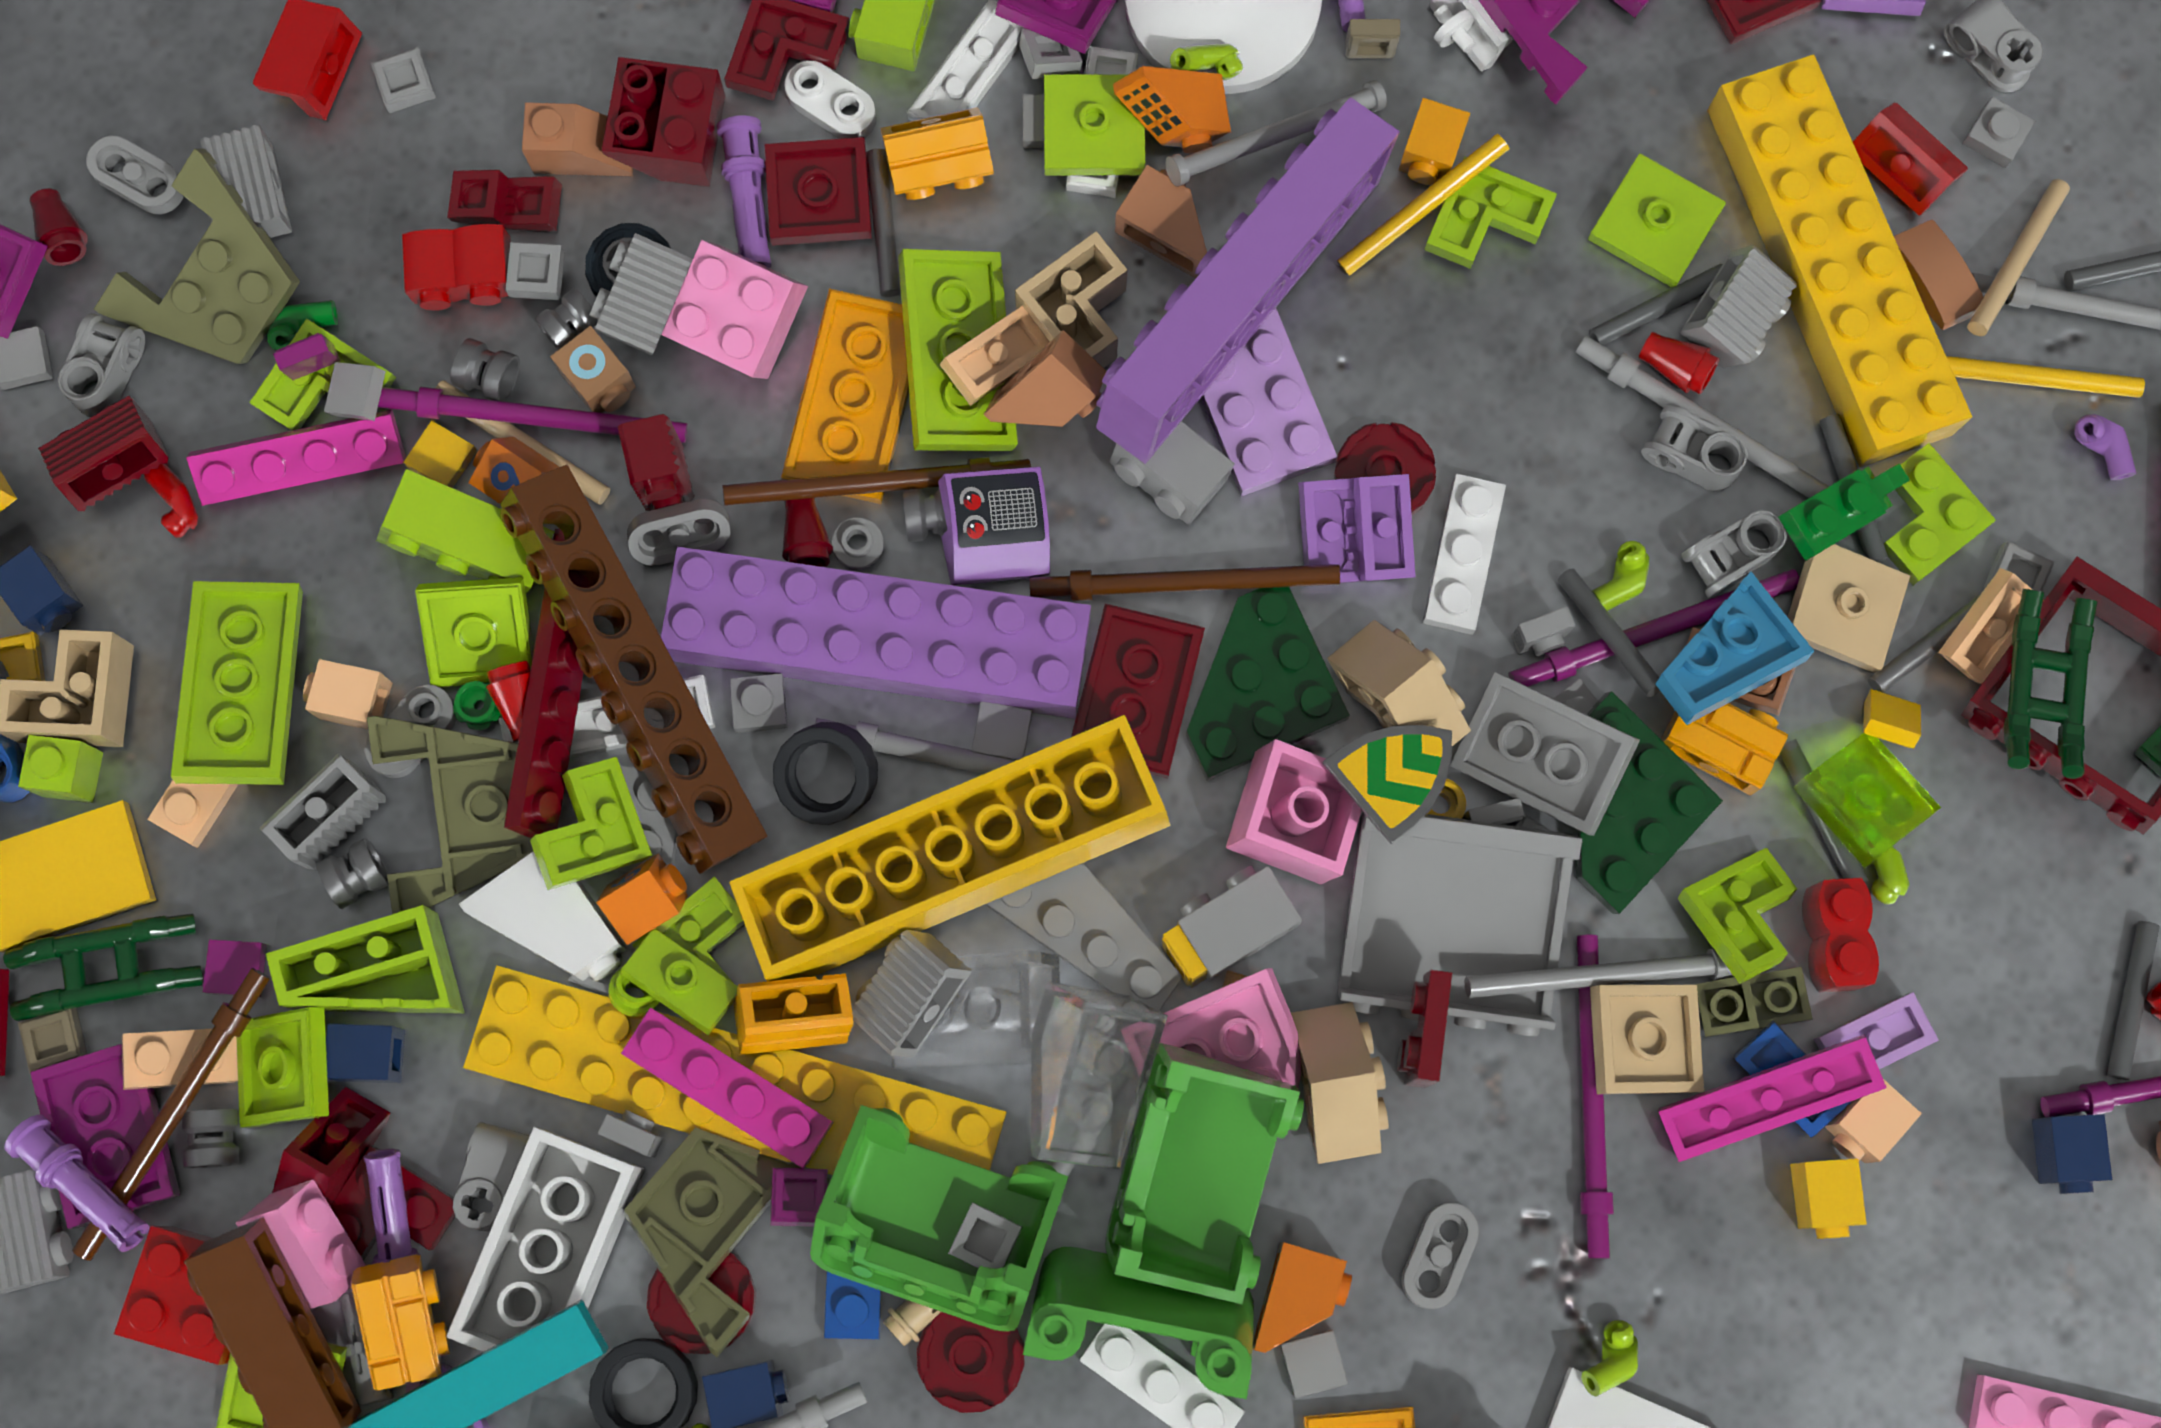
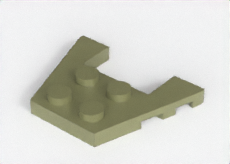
[94,148,300,364]
[367,716,533,914]
[624,1127,831,1357]

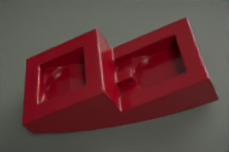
[447,170,562,231]

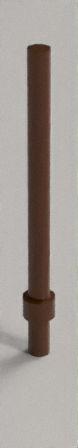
[722,457,1031,506]
[1029,564,1340,601]
[72,968,271,1261]

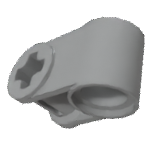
[1944,0,2043,93]
[58,313,145,417]
[1641,405,1748,491]
[1681,510,1787,599]
[453,1122,530,1231]

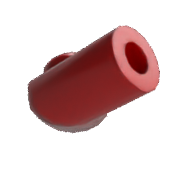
[144,463,199,538]

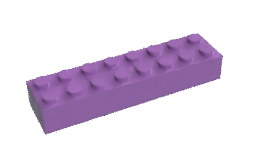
[1096,97,1400,464]
[661,546,1091,719]

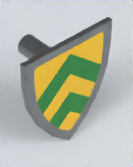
[1322,725,1452,844]

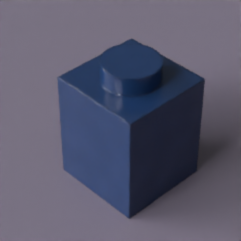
[0,545,84,636]
[326,1024,405,1083]
[2032,1114,2113,1194]
[702,1360,790,1428]

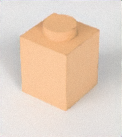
[303,659,393,730]
[1825,1079,1922,1163]

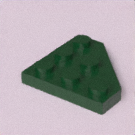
[1186,587,1350,781]
[1575,691,1723,914]

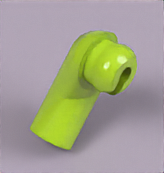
[1170,44,1243,80]
[1592,541,1649,611]
[1850,826,1910,905]
[1582,1320,1638,1397]

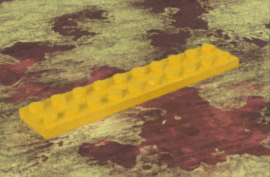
[463,965,1007,1175]

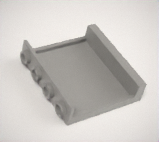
[1337,812,1582,1036]

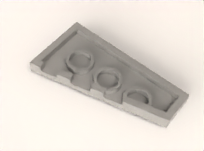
[984,863,1183,1019]

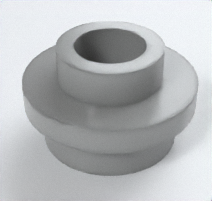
[832,517,884,569]

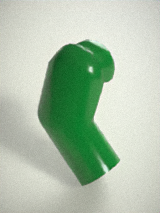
[267,300,338,351]

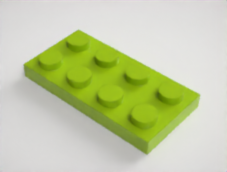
[898,249,1018,451]
[171,581,303,785]

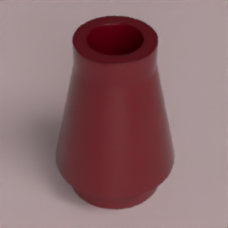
[29,188,88,266]
[782,498,833,567]

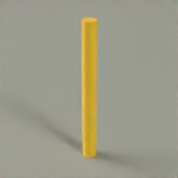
[1337,133,1509,276]
[1946,356,2145,398]

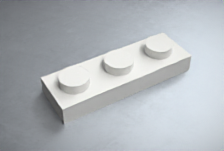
[1422,474,1506,635]
[1079,1324,1245,1428]

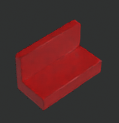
[253,0,362,120]
[1853,102,1968,216]

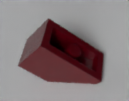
[272,1087,391,1206]

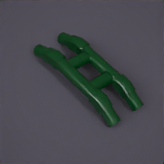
[2004,589,2098,779]
[3,913,203,1022]

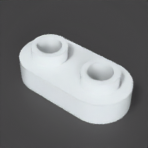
[785,61,876,139]

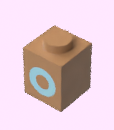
[550,326,636,413]

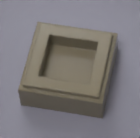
[1345,19,1400,58]
[18,1008,87,1073]

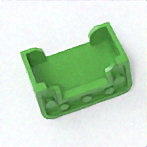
[1105,1043,1304,1304]
[810,1105,1068,1331]
[1023,1247,1254,1399]

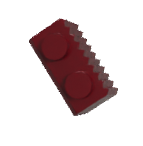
[38,395,169,511]
[617,414,695,511]

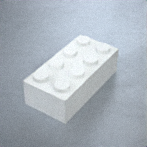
[446,1127,645,1352]

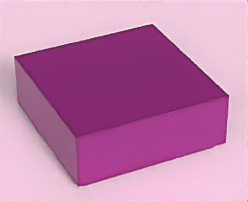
[273,333,341,381]
[202,939,267,997]
[770,1168,828,1227]

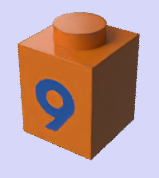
[468,437,559,504]
[596,853,688,945]

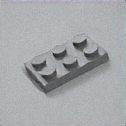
[1450,672,1640,836]

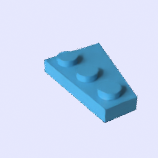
[1655,571,1814,725]

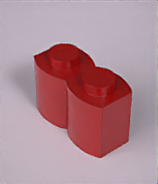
[402,224,511,311]
[1802,878,1879,993]

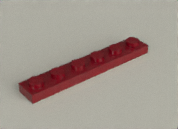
[504,528,589,839]

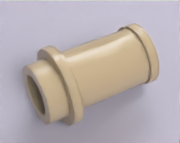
[883,1300,941,1347]

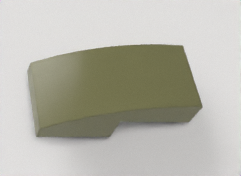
[1695,967,1813,1037]

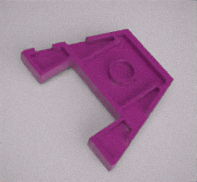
[1478,0,1651,105]

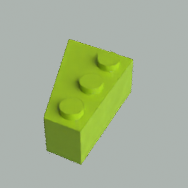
[376,469,555,594]
[266,905,465,1014]

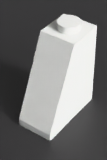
[459,851,627,981]

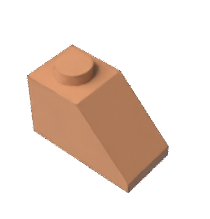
[522,103,633,177]
[1115,165,1207,279]
[984,330,1107,427]

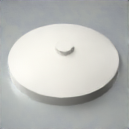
[1125,0,1322,94]

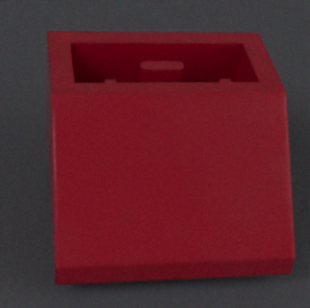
[602,57,725,187]

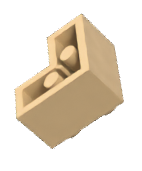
[1015,231,1128,368]
[1327,620,1471,746]
[0,630,134,747]
[1291,1002,1389,1164]

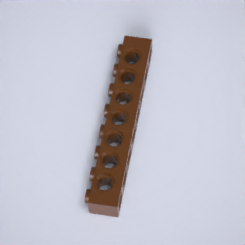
[500,464,768,874]

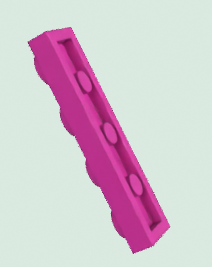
[186,409,406,506]
[621,1008,834,1168]
[1658,1034,1887,1162]

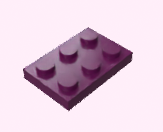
[30,1044,181,1229]

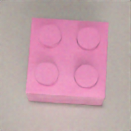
[661,240,808,379]
[1226,739,1362,885]

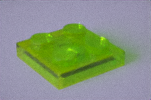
[1793,733,1941,868]

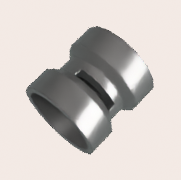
[534,287,598,350]
[450,338,520,401]
[903,489,947,542]
[316,838,388,909]
[182,1109,239,1168]

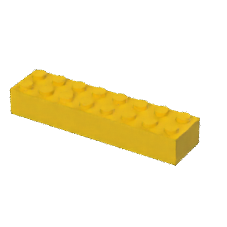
[1707,54,1972,468]
[729,715,1171,981]

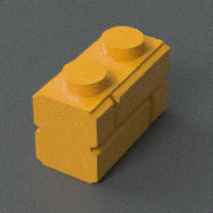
[880,107,994,200]
[1661,702,1788,796]
[734,973,853,1055]
[351,1254,451,1391]

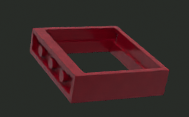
[1961,556,2161,835]

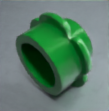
[453,681,502,731]

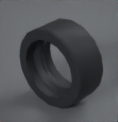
[773,722,878,825]
[589,1338,698,1428]

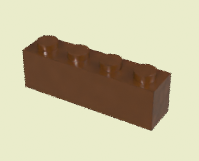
[184,1217,362,1428]

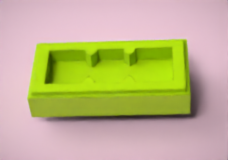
[621,928,738,1035]

